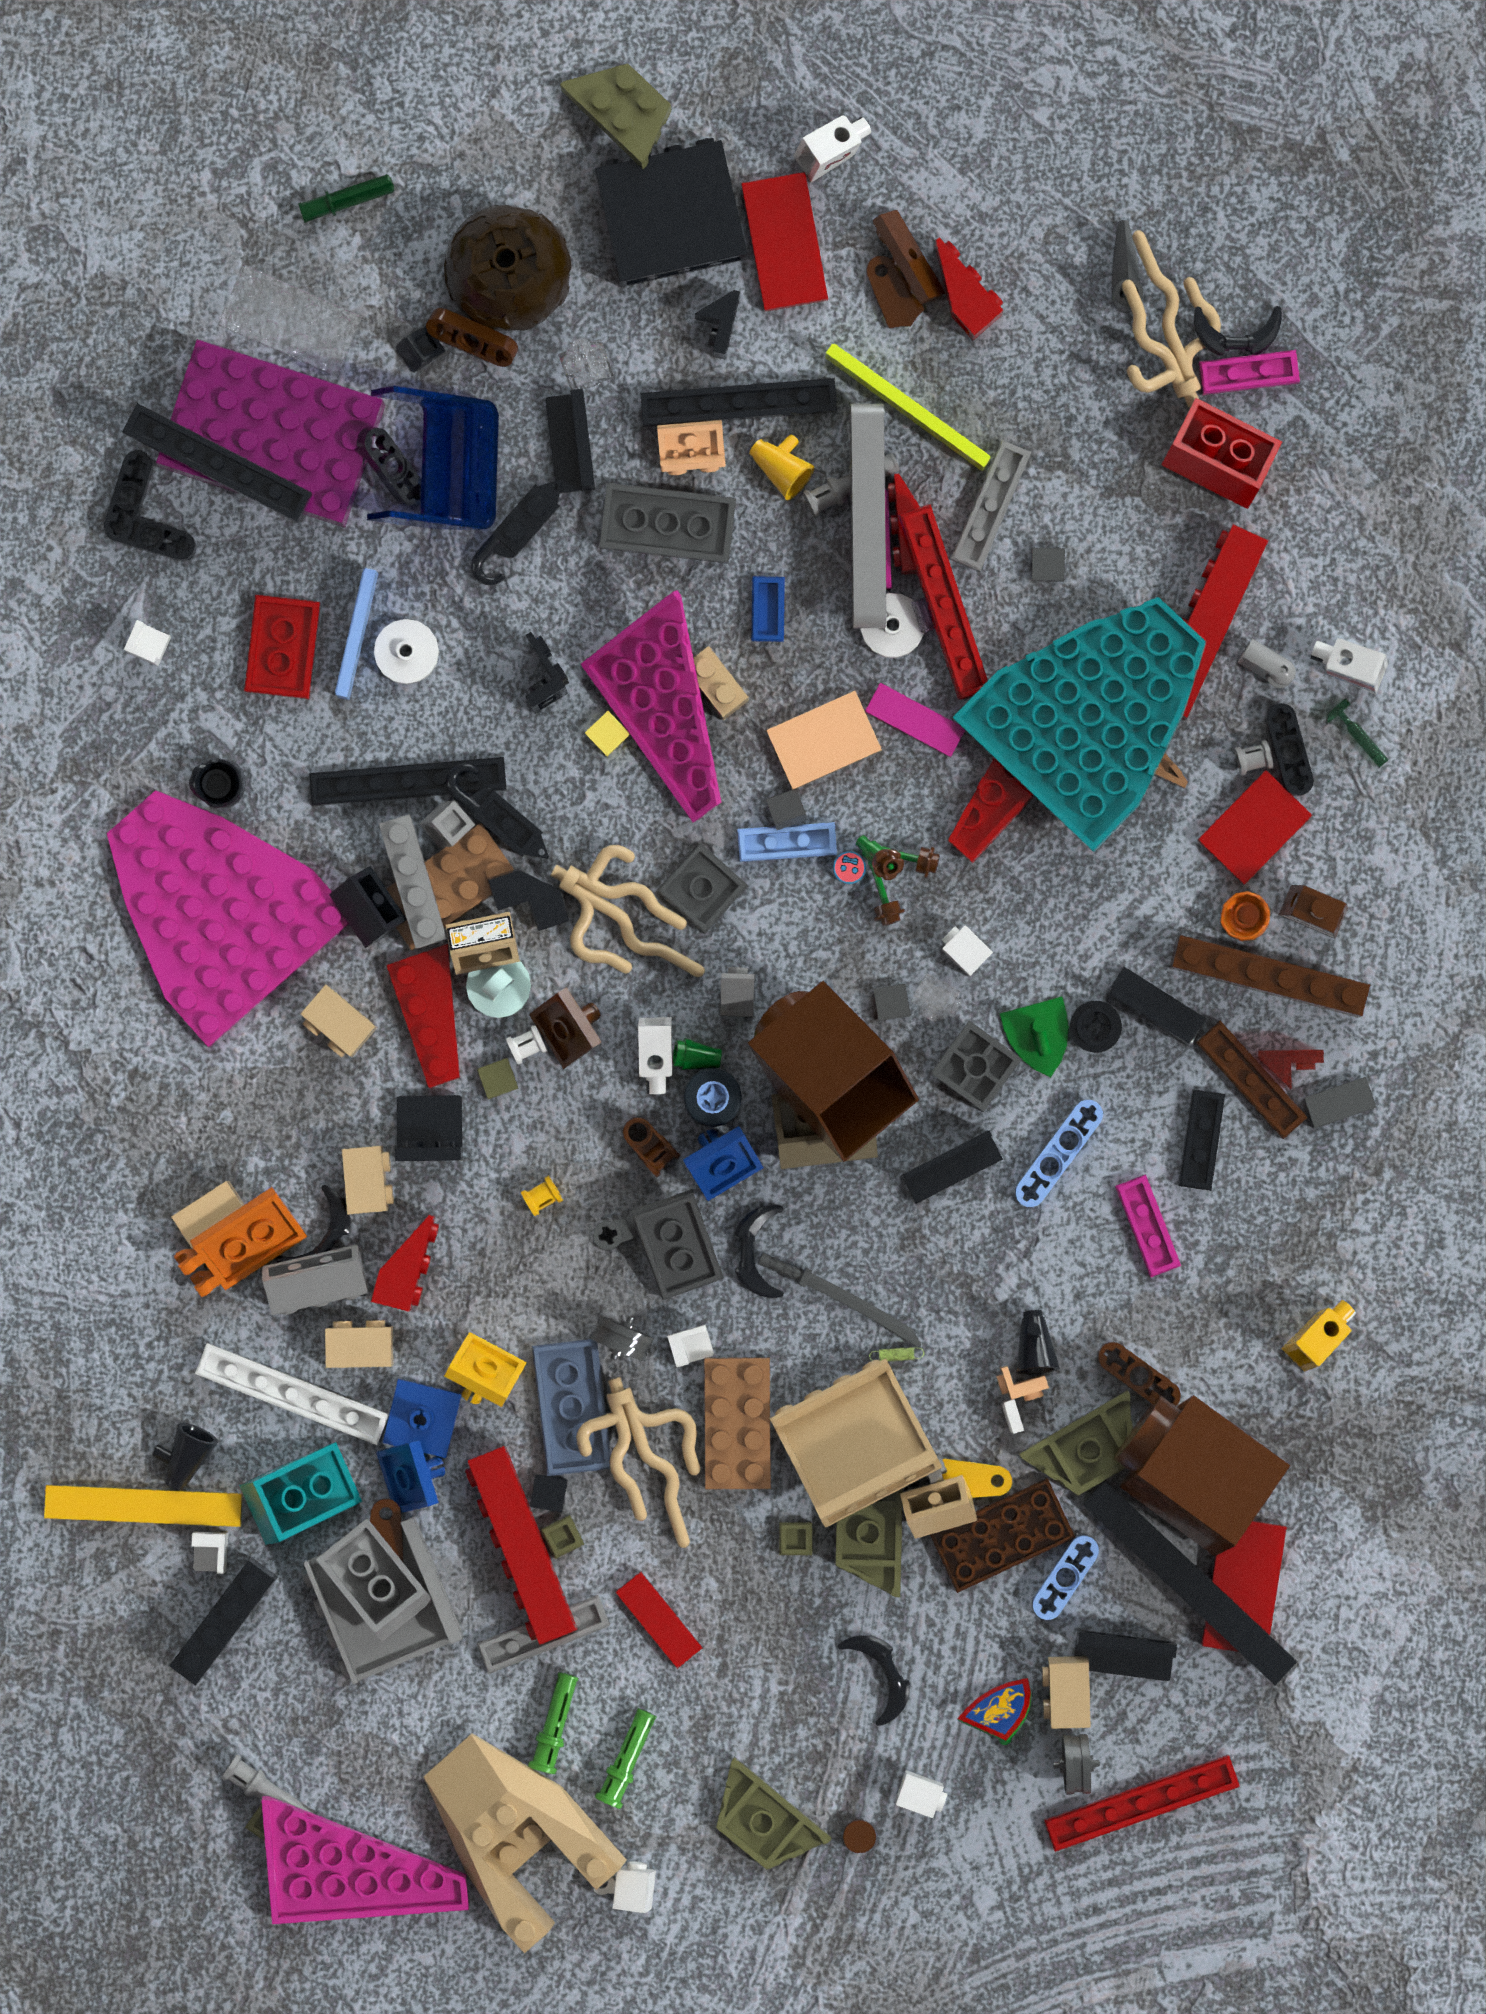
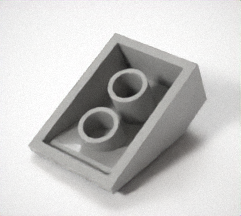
[316,1518,432,1642]

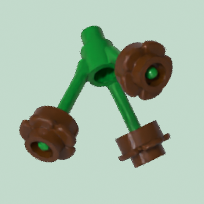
[856,835,940,926]

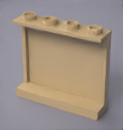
[769,1358,942,1528]

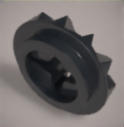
[1069,1001,1122,1053]

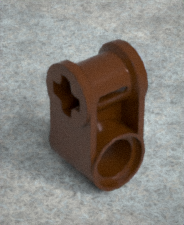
[623,1117,681,1178]

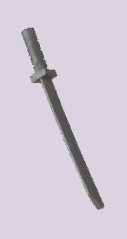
[758,1252,921,1348]

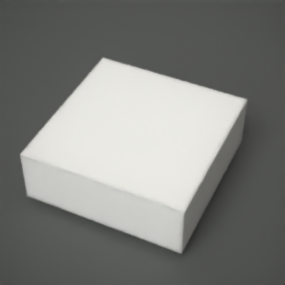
[1001,1399,1024,1434]

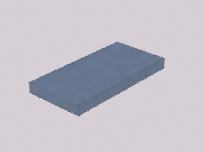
[532,1339,611,1476]

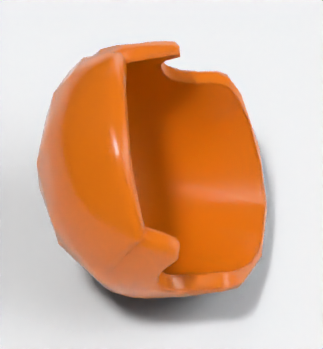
[1220,891,1270,941]

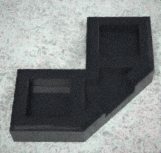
[487,868,569,931]

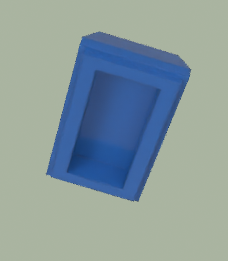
[751,576,785,642]

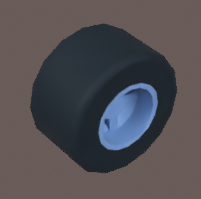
[683,1068,742,1127]

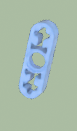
[1032,1535,1099,1620]

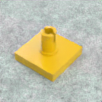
[444,1332,527,1407]

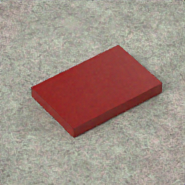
[244,595,321,700]
[1197,770,1312,885]

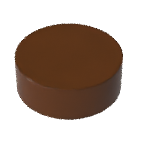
[843,1819,876,1853]

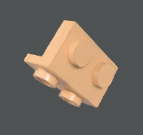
[657,420,726,475]

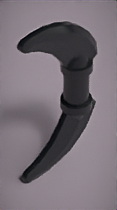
[1194,306,1282,356]
[274,1185,351,1263]
[735,1205,784,1298]
[838,1635,910,1726]

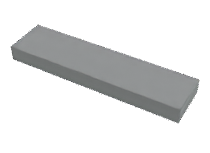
[950,440,1031,572]
[477,1594,610,1674]

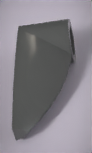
[1112,220,1144,313]

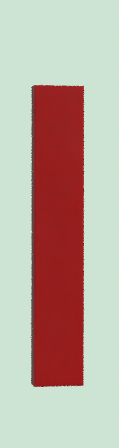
[898,504,988,700]
[1043,1754,1240,1852]

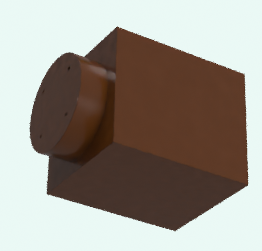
[747,981,919,1162]
[1114,1395,1290,1556]

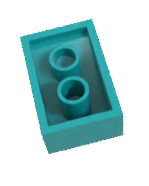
[239,1442,363,1545]

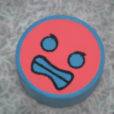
[833,851,866,884]

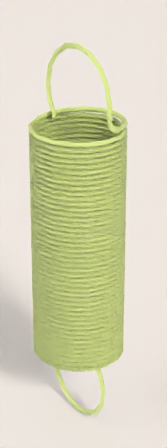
[869,1347,924,1361]

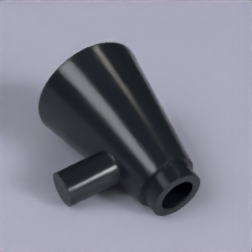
[1016,1310,1060,1374]
[152,1423,218,1491]

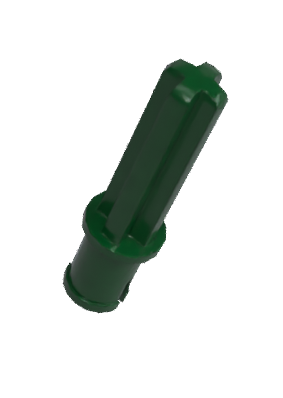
[298,174,394,223]

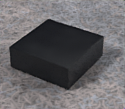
[530,1474,568,1513]

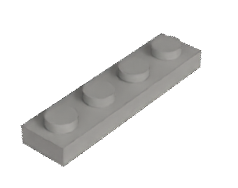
[379,814,448,949]

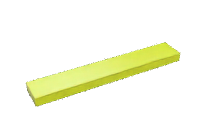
[825,343,990,471]

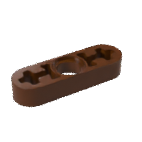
[426,308,518,367]
[1097,1342,1181,1406]

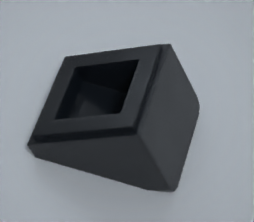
[396,326,446,373]

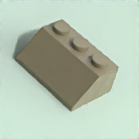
[771,1094,878,1169]

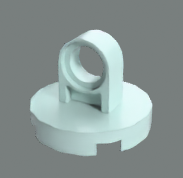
[466,962,531,1018]

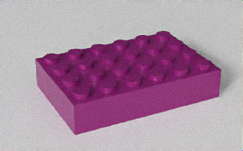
[156,339,385,528]

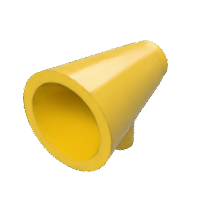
[749,434,814,500]

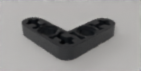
[104,450,197,562]

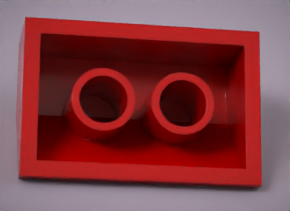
[1161,398,1282,509]

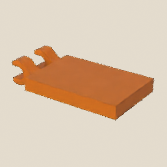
[174,1187,307,1297]

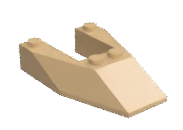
[424,1733,627,1953]

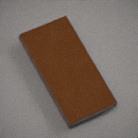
[930,1478,1075,1593]

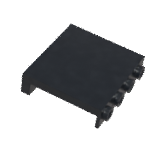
[595,138,747,288]

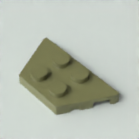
[560,63,672,169]
[1018,1390,1133,1495]
[835,1488,903,1597]
[716,1756,832,1870]

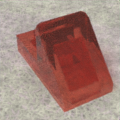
[1255,1050,1324,1090]

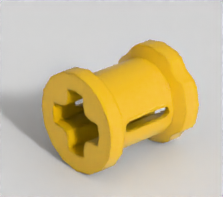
[521,1175,563,1216]

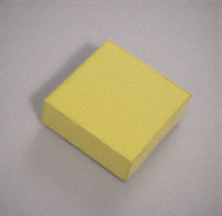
[585,711,630,757]

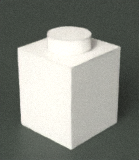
[941,925,993,977]
[895,1770,947,1818]

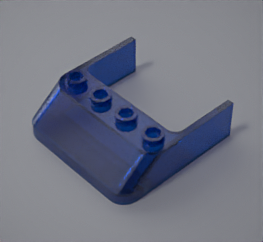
[367,386,499,530]

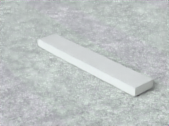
[195,1343,389,1445]

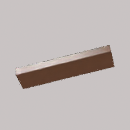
[1195,1020,1308,1139]

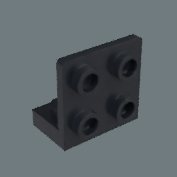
[525,632,569,714]
[395,1095,463,1161]

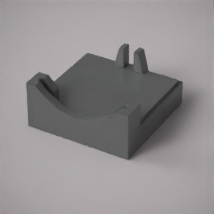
[930,1021,1022,1112]

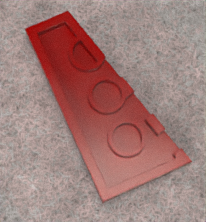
[948,757,1034,864]
[386,944,460,1088]

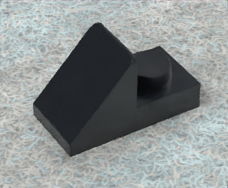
[695,290,740,360]

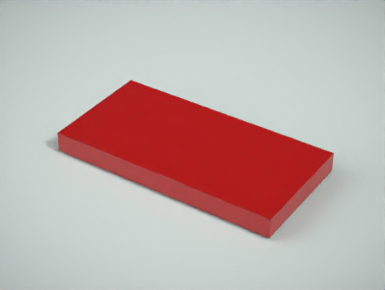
[741,172,828,312]
[1201,1521,1287,1652]

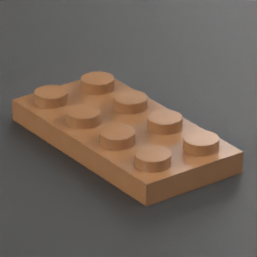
[387,823,514,951]
[704,1357,771,1489]

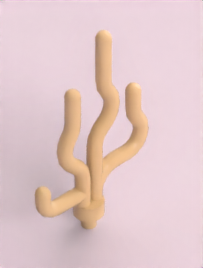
[1122,230,1221,407]
[550,845,705,977]
[576,1377,701,1548]

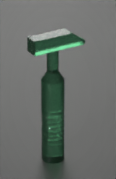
[1325,698,1389,768]

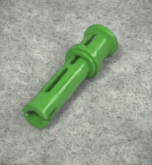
[528,1672,579,1774]
[595,1708,657,1809]

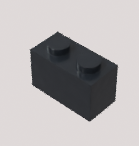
[329,866,407,948]

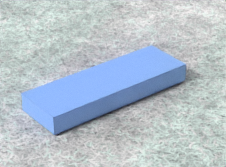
[737,822,837,862]

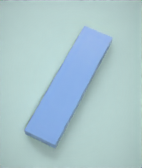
[335,568,378,700]

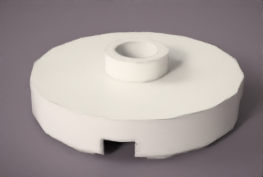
[860,593,925,658]
[374,619,439,685]

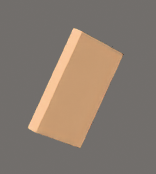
[766,691,882,790]

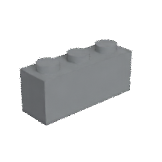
[262,1244,368,1315]

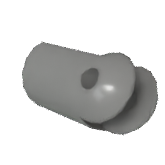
[1238,638,1296,688]

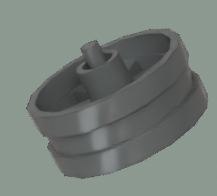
[591,1316,654,1361]
[1053,1734,1100,1795]

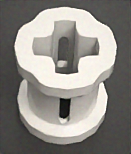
[506,1025,547,1065]

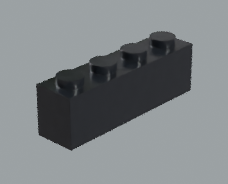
[169,1557,278,1686]

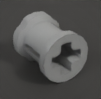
[1234,740,1273,776]

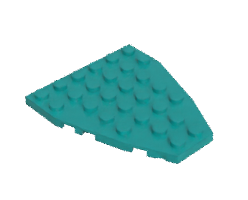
[953,597,1206,852]

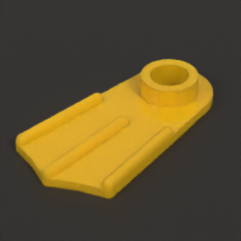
[942,1458,1012,1498]

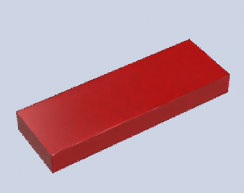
[616,1571,703,1669]

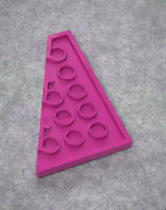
[581,590,722,823]
[261,1796,469,1924]

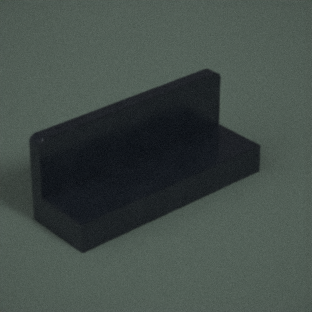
[546,389,595,494]
[1106,967,1206,1046]
[901,1130,1003,1204]
[1074,1629,1177,1681]

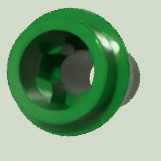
[673,1038,722,1070]

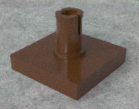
[529,987,602,1069]

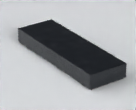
[1178,1089,1225,1191]

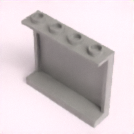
[301,1515,464,1685]

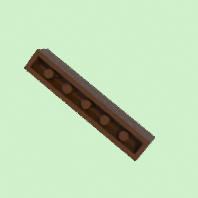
[1169,935,1370,1018]

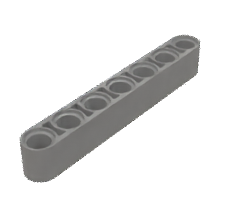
[850,404,886,628]

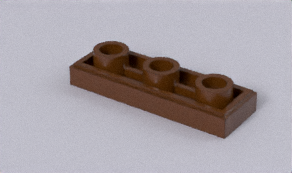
[872,210,945,304]

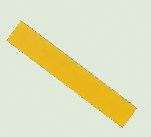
[44,1485,243,1527]

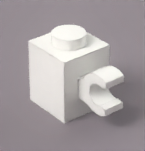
[594,1861,656,1913]

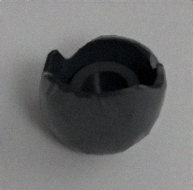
[189,758,246,808]

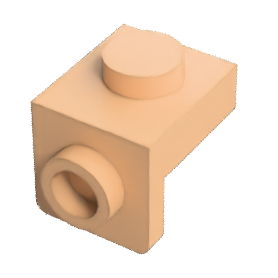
[996,1366,1049,1402]

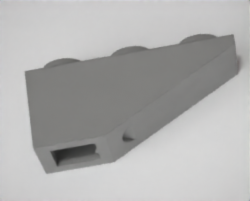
[720,967,755,1017]

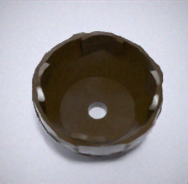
[444,205,571,331]

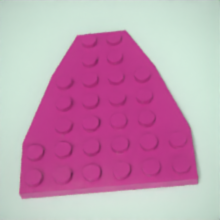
[107,790,349,1047]

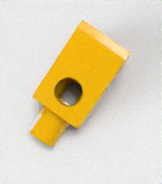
[1281,1300,1356,1372]

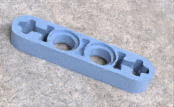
[1015,1100,1103,1207]

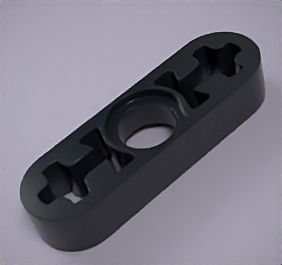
[357,427,427,507]
[1265,703,1314,796]

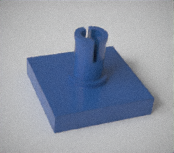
[683,1126,764,1201]
[383,1379,462,1458]
[376,1440,445,1513]

